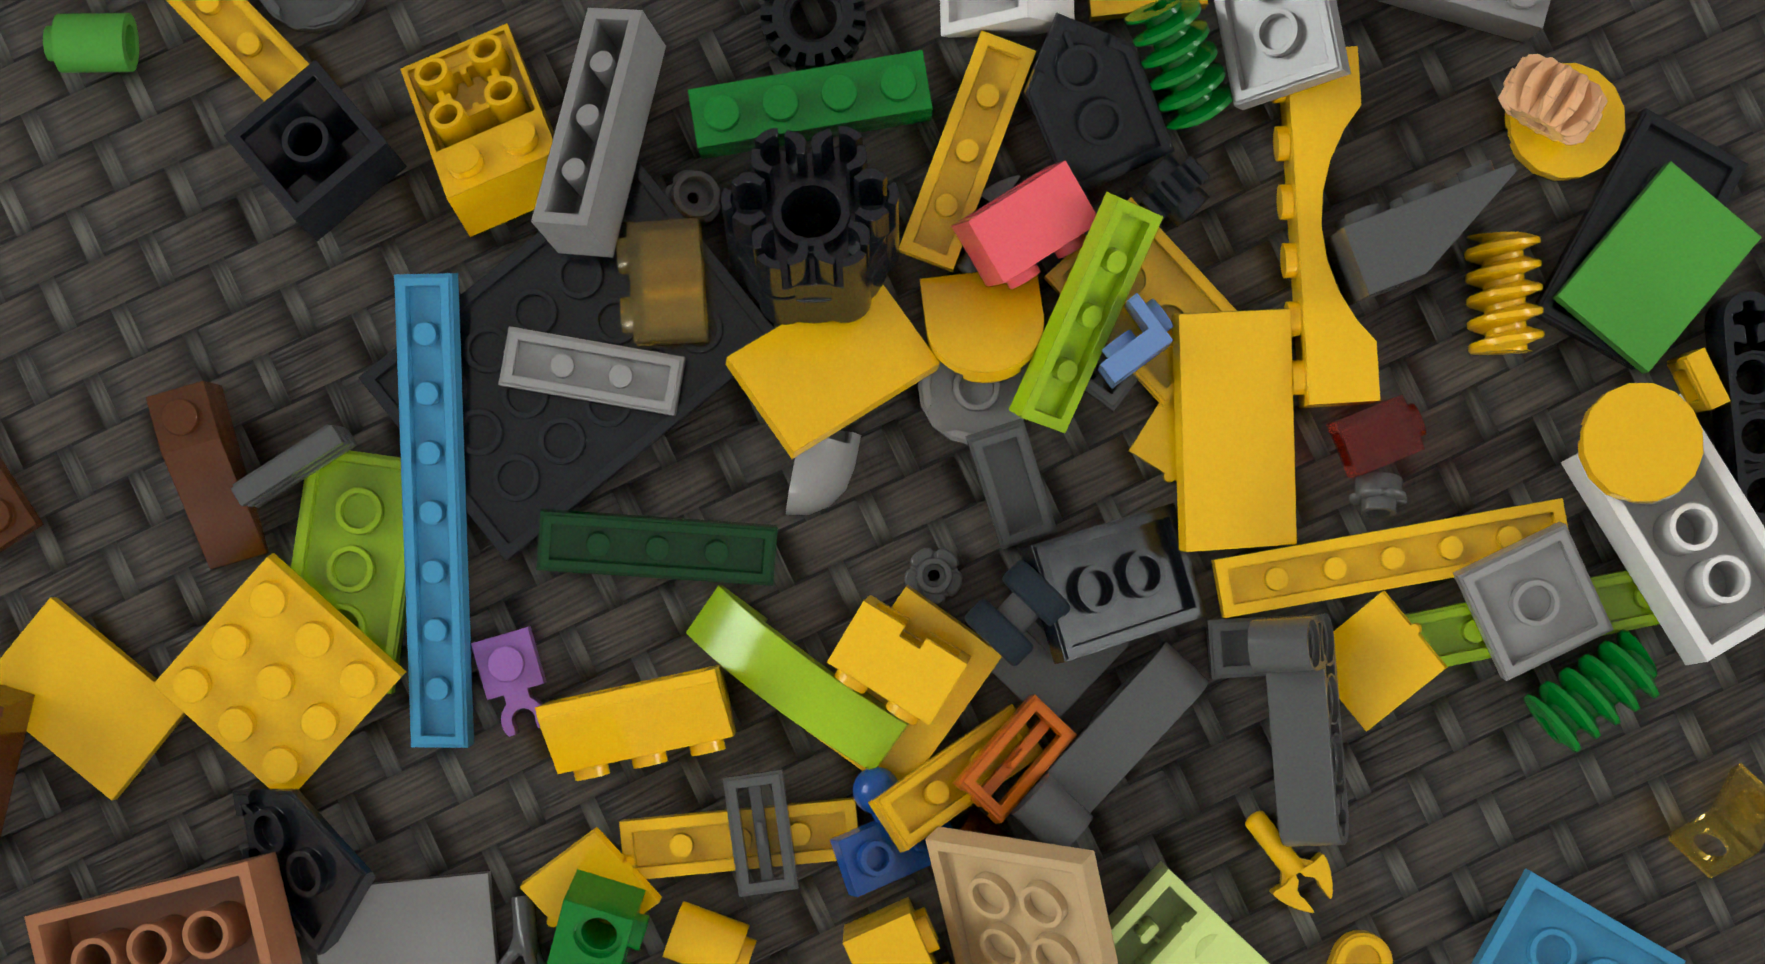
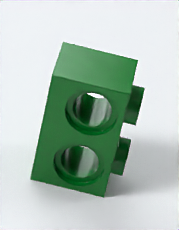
[547,869,650,964]

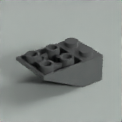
[1324,160,1517,306]

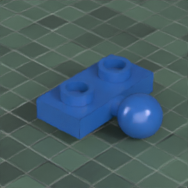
[830,767,953,897]

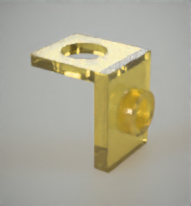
[1668,763,1765,878]

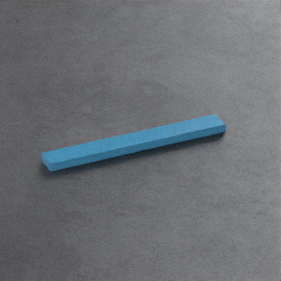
[394,273,474,748]

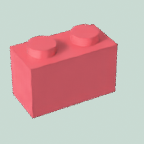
[951,160,1096,289]

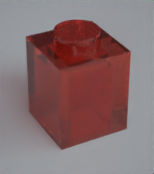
[1326,394,1426,478]

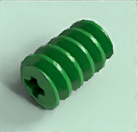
[1124,0,1233,130]
[1524,629,1660,753]

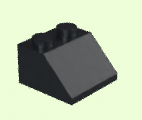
[224,60,407,241]

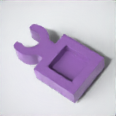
[471,626,547,737]

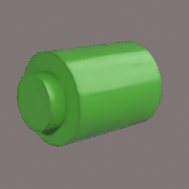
[43,13,139,73]

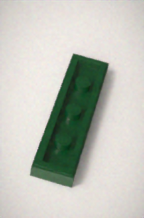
[536,509,778,586]

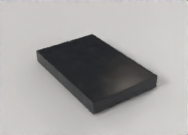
[1020,503,1207,664]

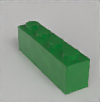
[687,50,933,159]

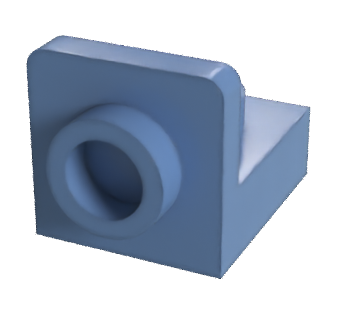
[1098,293,1173,389]

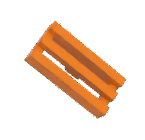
[953,694,1077,824]

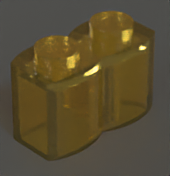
[617,218,709,347]

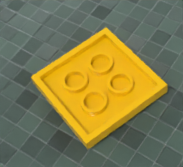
[153,553,407,789]

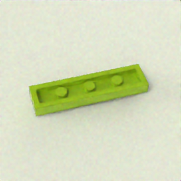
[1009,192,1163,433]

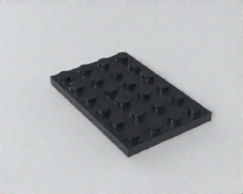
[358,160,775,561]

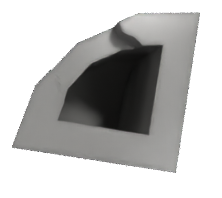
[786,430,861,515]

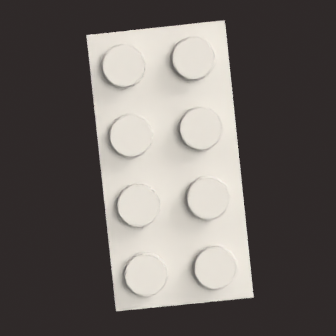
[1560,394,1765,665]

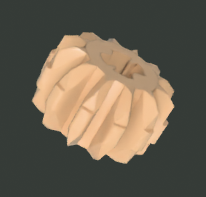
[1498,54,1608,145]

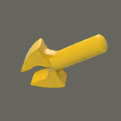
[1245,811,1333,913]

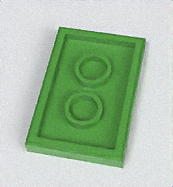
[1553,161,1762,374]

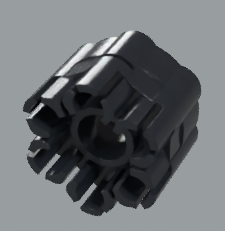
[721,126,899,325]

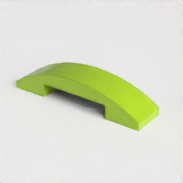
[686,585,909,770]

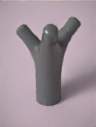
[497,896,545,964]

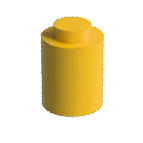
[663,901,757,964]

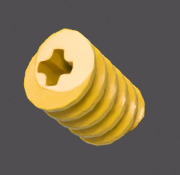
[1464,231,1545,355]

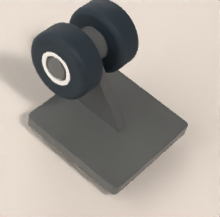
[965,560,1129,718]

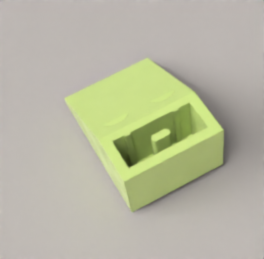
[1108,861,1270,964]

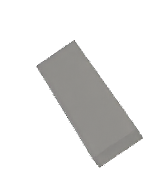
[498,326,686,416]

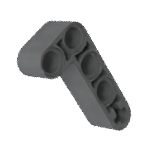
[1248,613,1349,847]
[1011,641,1209,847]

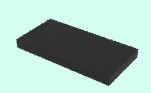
[1534,108,1748,370]

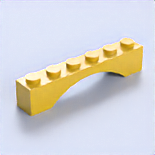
[1271,46,1381,408]

